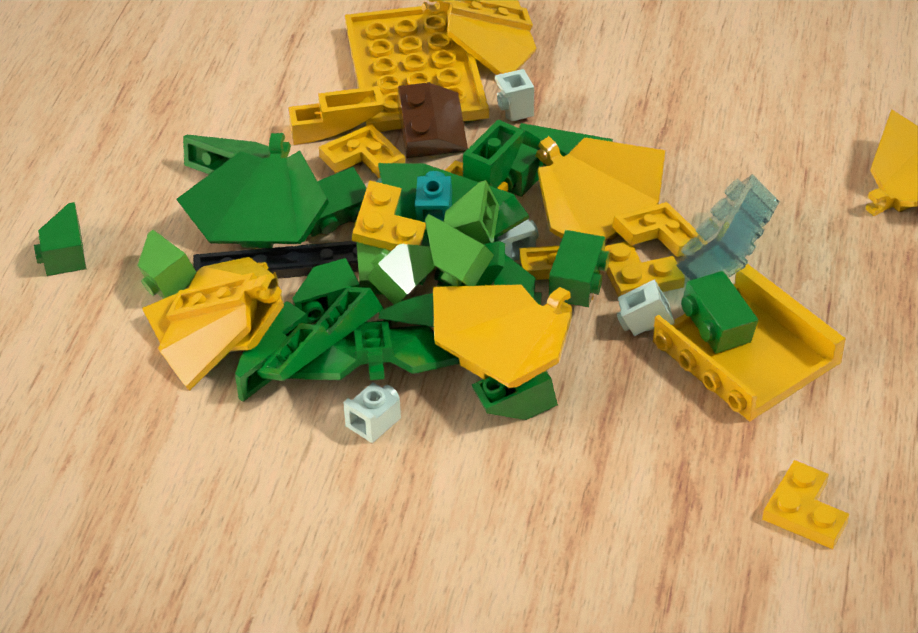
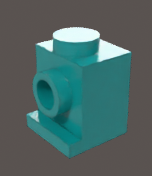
[415,171,452,222]

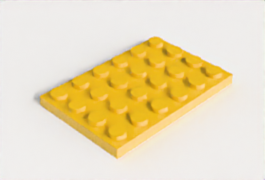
[345,6,489,132]

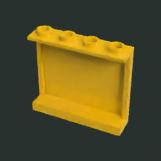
[653,263,846,422]

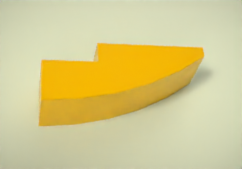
[288,86,384,145]

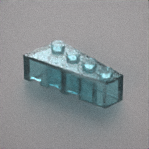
[676,174,780,280]

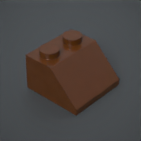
[397,82,468,159]

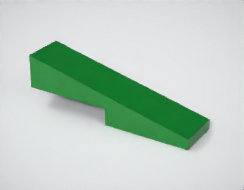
[258,287,384,381]

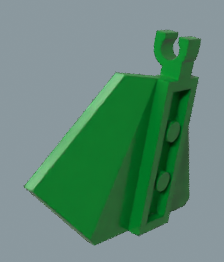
[176,133,329,248]
[378,163,529,285]
[288,320,460,380]

